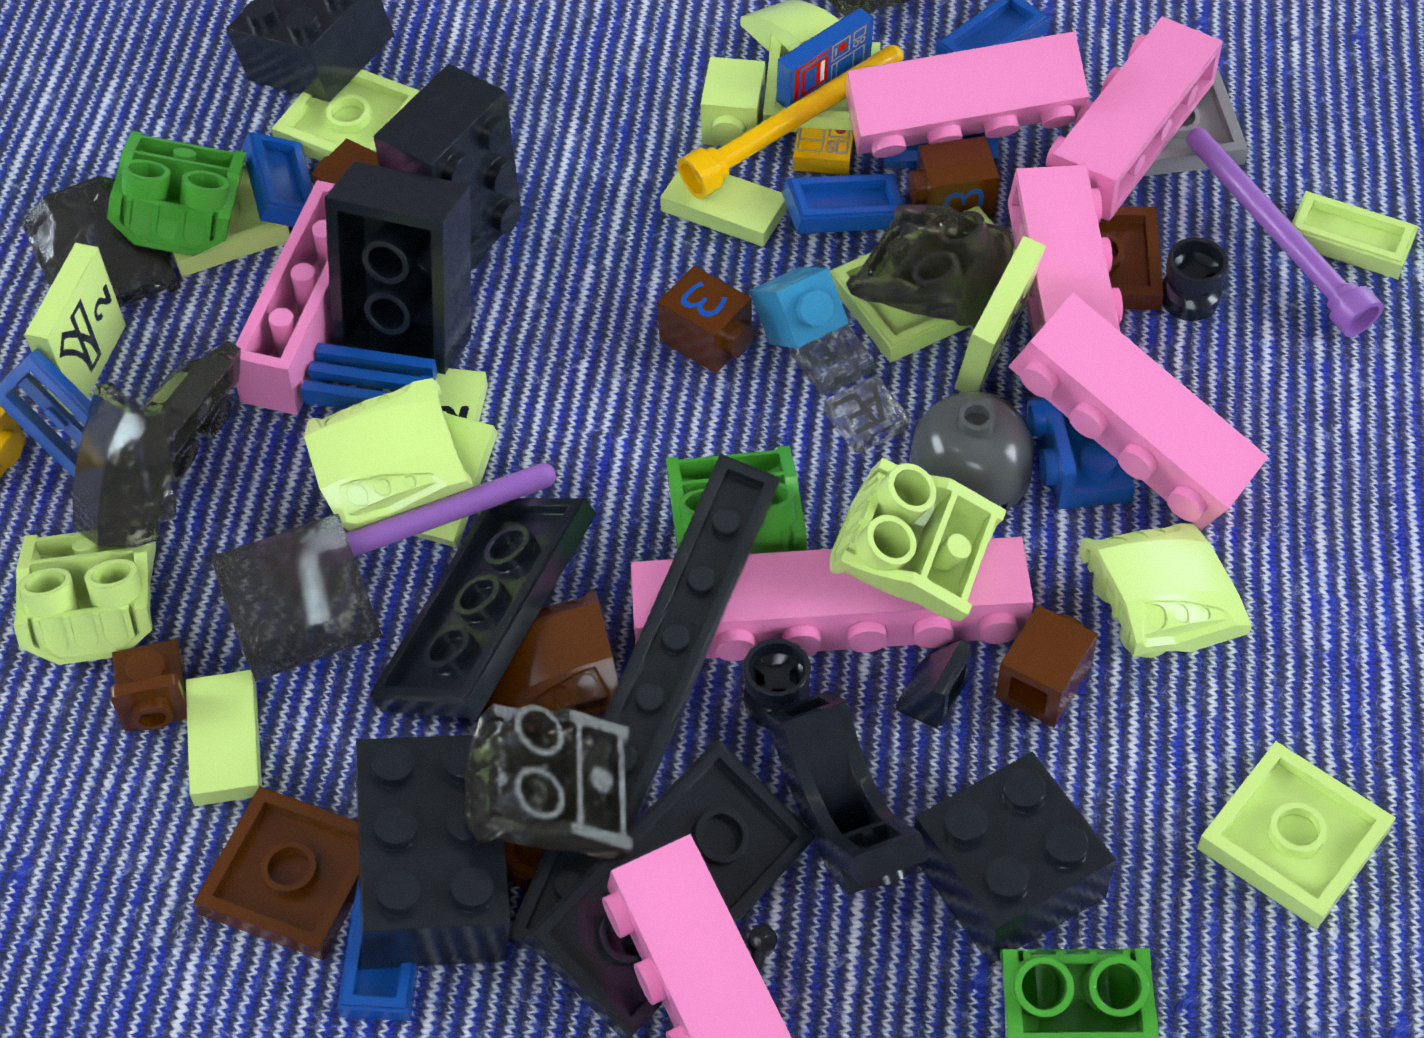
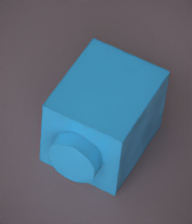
[749,267,849,348]

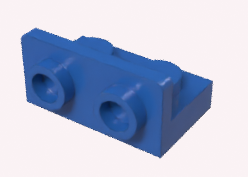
[1027,396,1135,510]

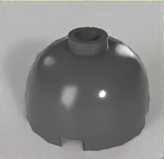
[909,391,1035,510]

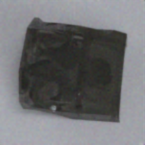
[21,176,181,307]
[846,204,1014,326]
[123,341,241,486]
[72,382,176,548]
[211,514,382,681]
[464,703,633,859]

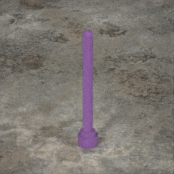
[1186,128,1384,337]
[255,463,556,600]

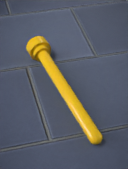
[677,45,904,199]

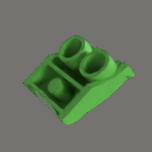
[107,131,246,256]
[666,446,807,554]
[1000,948,1159,1038]

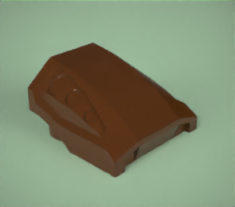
[484,589,618,753]

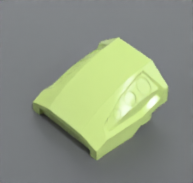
[304,378,474,532]
[830,458,1007,621]
[13,519,156,665]
[1079,523,1252,658]

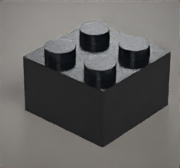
[226,0,394,102]
[914,751,1116,965]

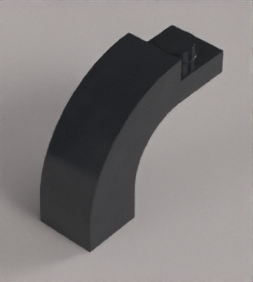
[765,691,929,895]

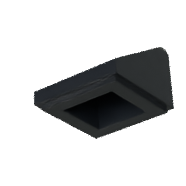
[896,640,972,729]

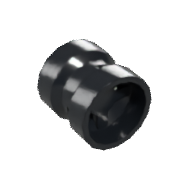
[1162,237,1228,321]
[743,639,811,730]

